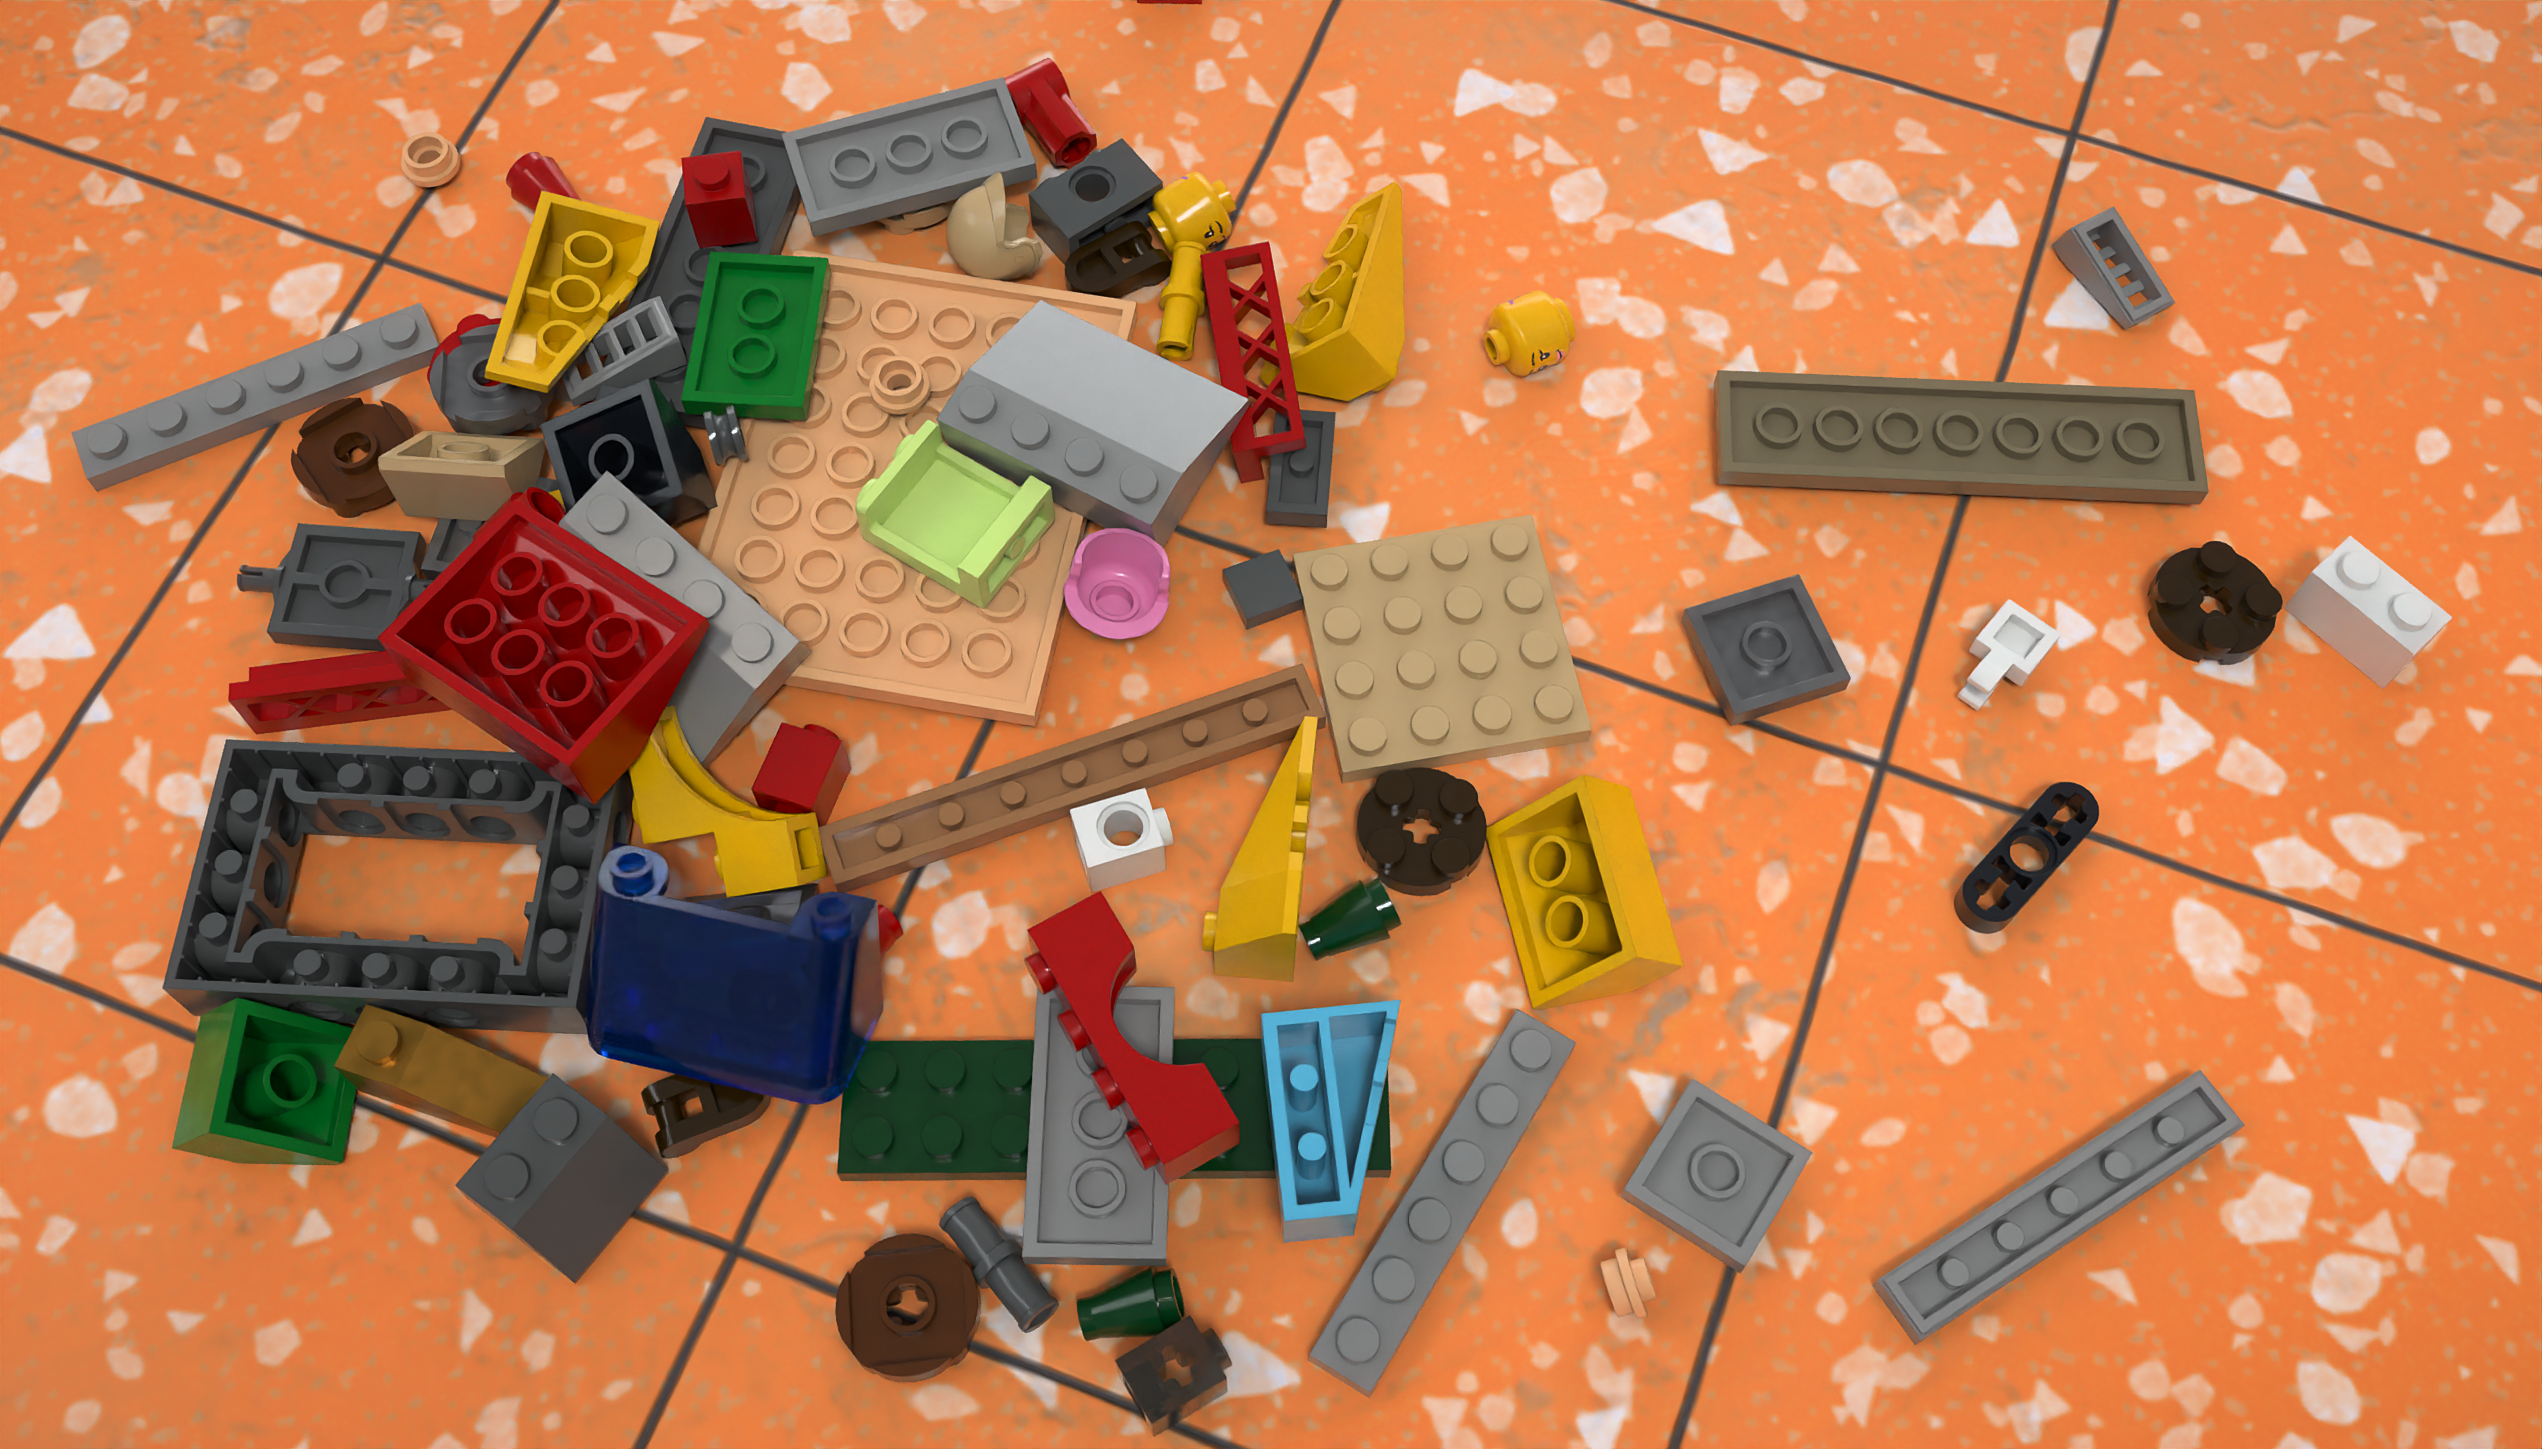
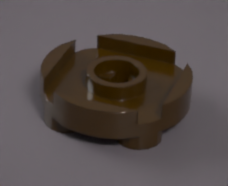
[2147,541,2283,665]
[1356,768,1487,896]

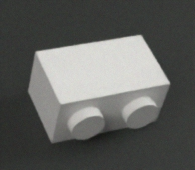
[2284,536,2453,689]

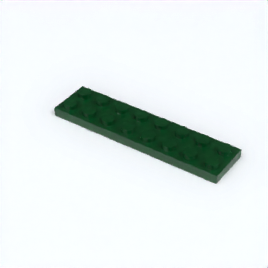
[837,1039,1391,1181]

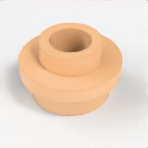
[401,132,460,187]
[869,355,931,414]
[1601,1247,1657,1319]

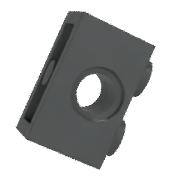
[1028,138,1163,265]

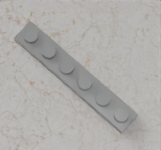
[71,302,439,491]
[1308,1009,1576,1398]

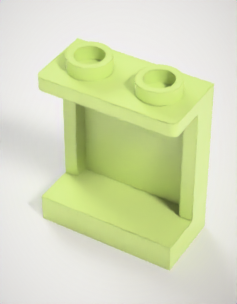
[855,420,1055,609]

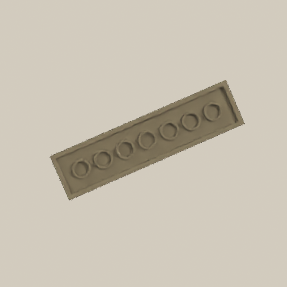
[1714,370,2209,505]

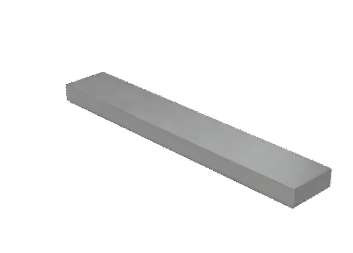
[1872,1070,2245,1345]

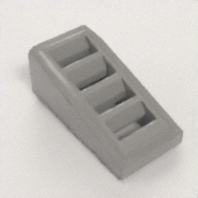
[2051,206,2175,330]
[561,296,688,407]

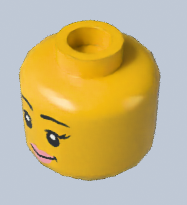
[1147,171,1237,254]
[1483,290,1576,377]

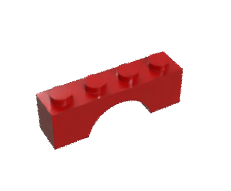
[1024,891,1240,1185]

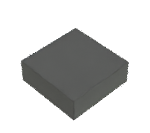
[1222,549,1303,630]

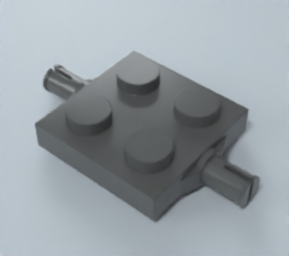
[237,523,434,651]

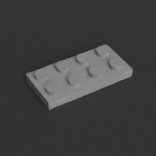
[782,77,1037,237]
[1022,986,1175,1266]

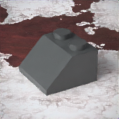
[455,1073,669,1284]

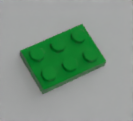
[681,251,831,421]

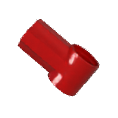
[1004,58,1097,169]

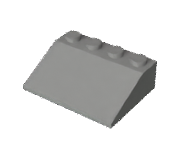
[936,300,1250,548]
[558,471,812,769]

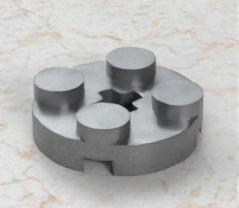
[430,324,558,435]

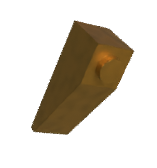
[334,1004,548,1138]

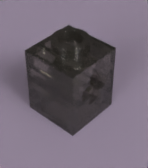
[1115,1315,1232,1437]

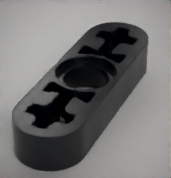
[1954,782,2099,934]

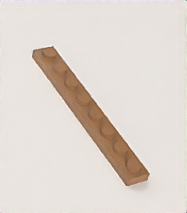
[818,663,1326,895]

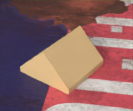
[378,431,545,521]

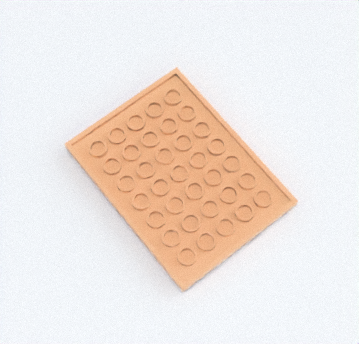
[697,249,1138,727]

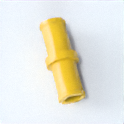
[1156,241,1210,361]

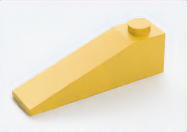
[1260,181,1405,402]
[485,191,660,393]
[1202,716,1318,982]

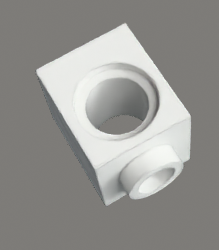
[1070,788,1174,892]

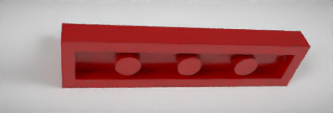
[1200,241,1307,483]
[228,651,453,734]

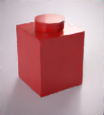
[681,150,758,249]
[751,722,851,827]

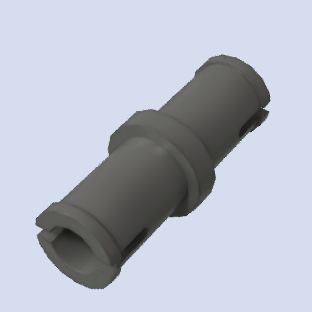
[939,1196,1059,1333]

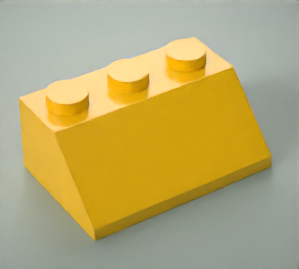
[1486,774,1684,1010]

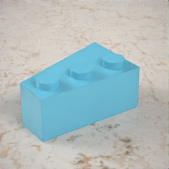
[1261,1000,1401,1243]

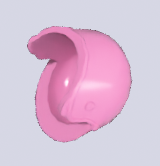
[1063,528,1170,639]

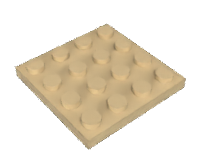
[1292,514,1592,783]

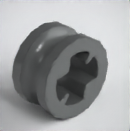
[703,405,748,466]

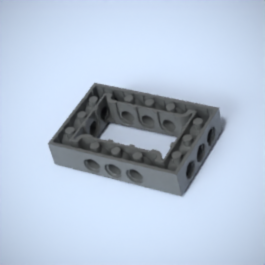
[162,739,634,1035]

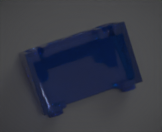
[584,842,883,1105]

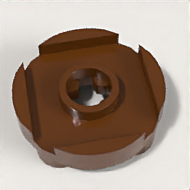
[291,398,416,518]
[835,1234,981,1382]

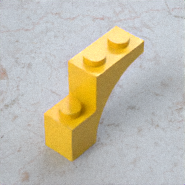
[629,705,828,898]

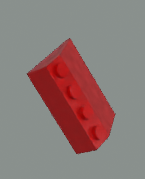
[377,498,710,805]

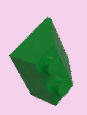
[172,998,356,1165]

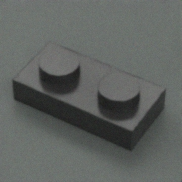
[1266,410,1336,528]

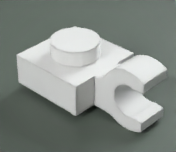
[1957,599,2061,711]

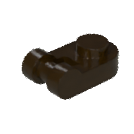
[1065,221,1172,299]
[641,1054,772,1159]

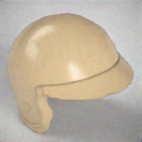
[946,171,1043,281]

